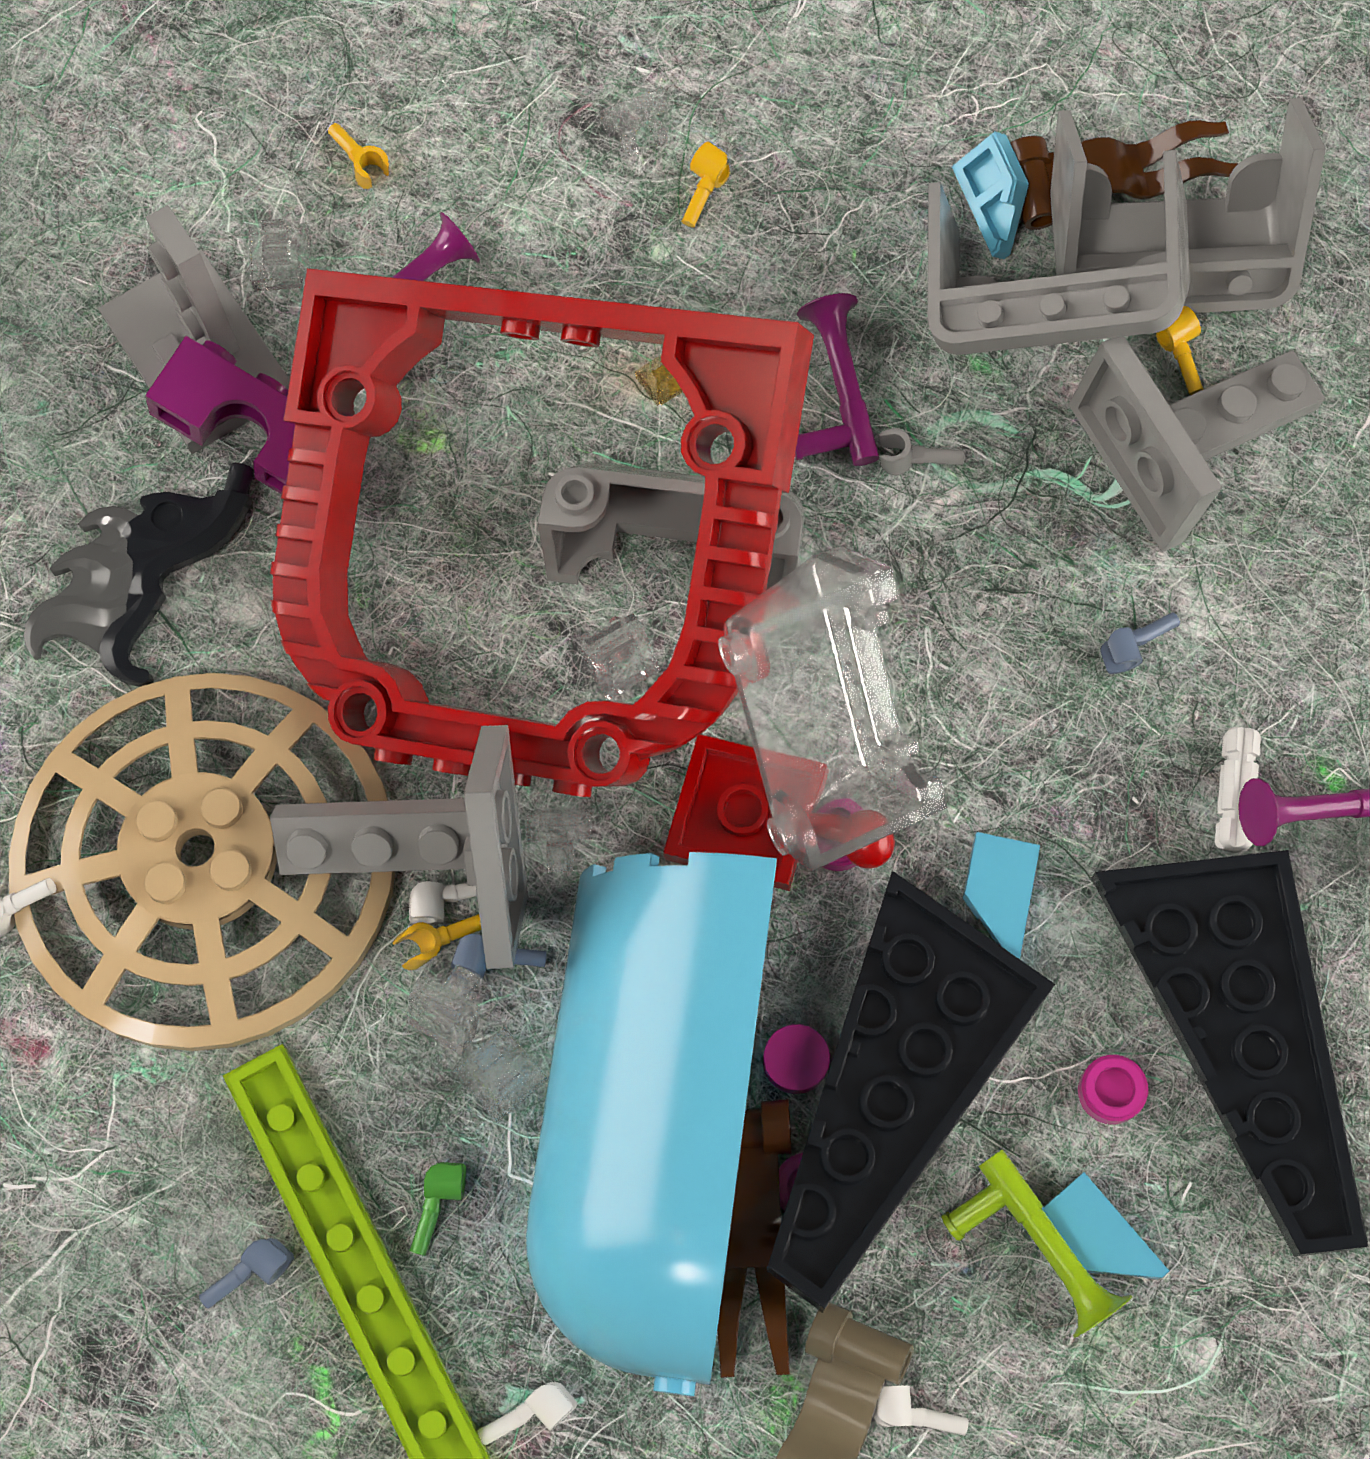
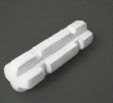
[1215,727,1261,852]

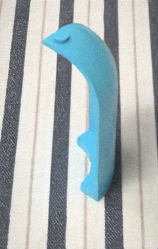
[526,852,777,1397]

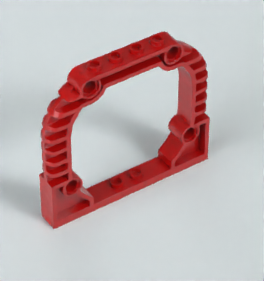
[270,268,814,797]

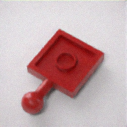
[663,734,895,891]

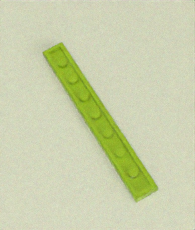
[223,1044,491,1459]

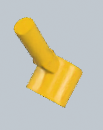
[328,123,389,189]
[681,142,730,228]
[1156,306,1204,395]
[393,914,481,970]

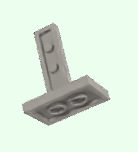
[98,205,290,454]
[1068,337,1326,553]
[270,725,528,969]

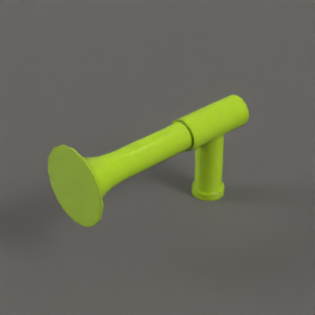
[941,1149,1132,1338]

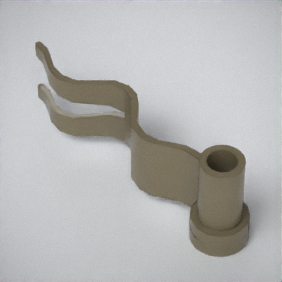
[776,1302,914,1459]

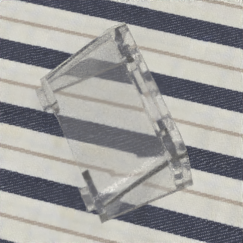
[718,546,947,871]

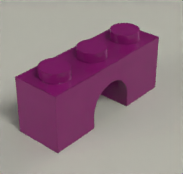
[145,336,295,495]

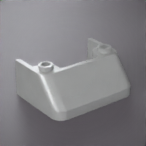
[1050,98,1326,313]
[927,149,1190,355]

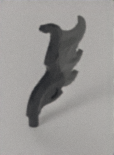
[23,463,254,687]

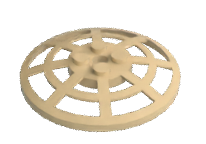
[9,673,396,1051]

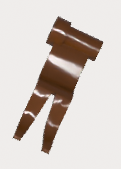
[1010,120,1238,230]
[717,1099,792,1378]

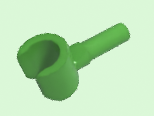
[409,1162,467,1256]

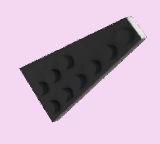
[1091,850,1369,1257]
[766,871,1055,1313]

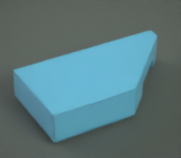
[951,131,1029,259]
[962,832,1040,959]
[1042,1172,1169,1280]

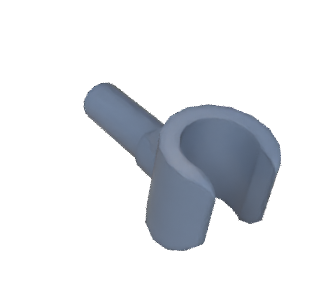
[1100,612,1180,674]
[451,934,547,979]
[199,1238,294,1309]

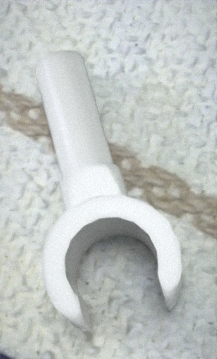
[0,878,56,936]
[409,881,477,925]
[477,1382,577,1446]
[873,1386,968,1436]

